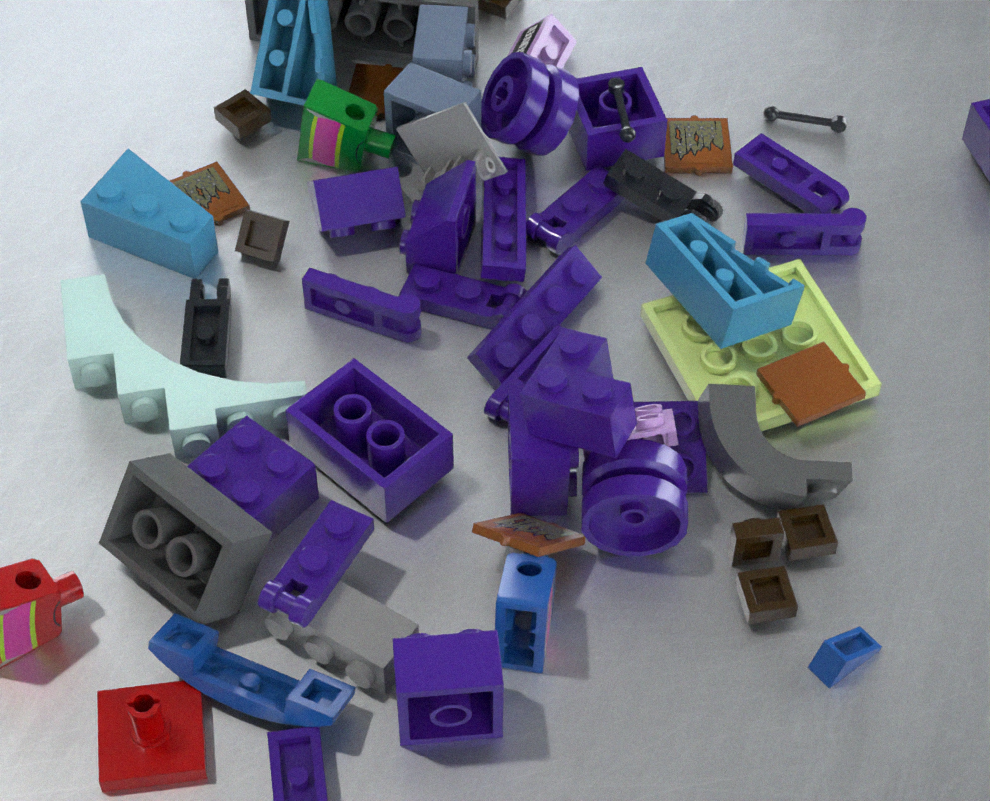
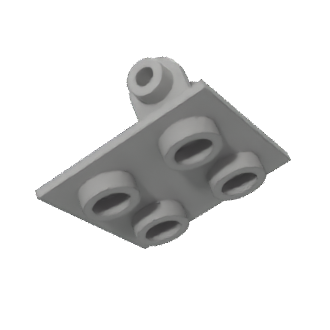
[396,102,507,196]

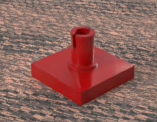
[97,680,208,792]

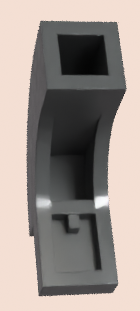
[698,384,853,510]

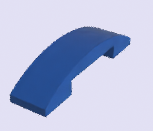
[148,613,356,727]

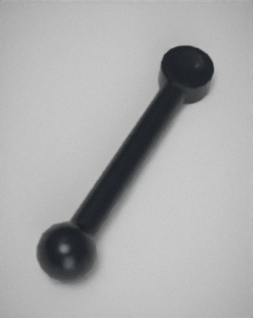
[608,78,636,143]
[763,105,847,133]

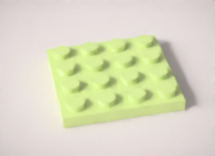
[640,259,882,431]

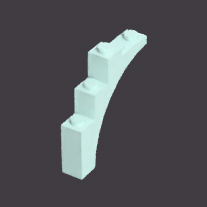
[60,274,307,459]

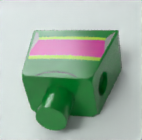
[297,79,396,172]

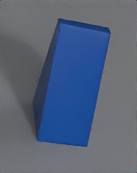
[807,626,882,689]

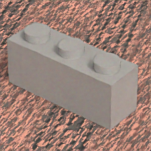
[262,580,419,695]

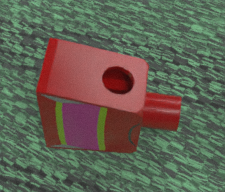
[0,558,84,669]

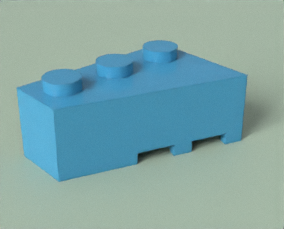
[250,0,337,106]
[80,148,218,279]
[645,213,805,349]

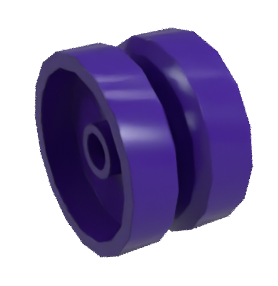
[481,52,579,156]
[581,439,688,556]

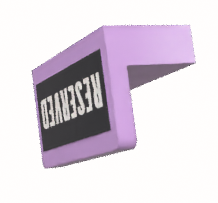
[507,14,577,69]

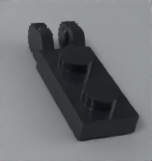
[603,149,724,225]
[180,278,232,378]

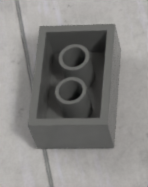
[99,453,272,625]

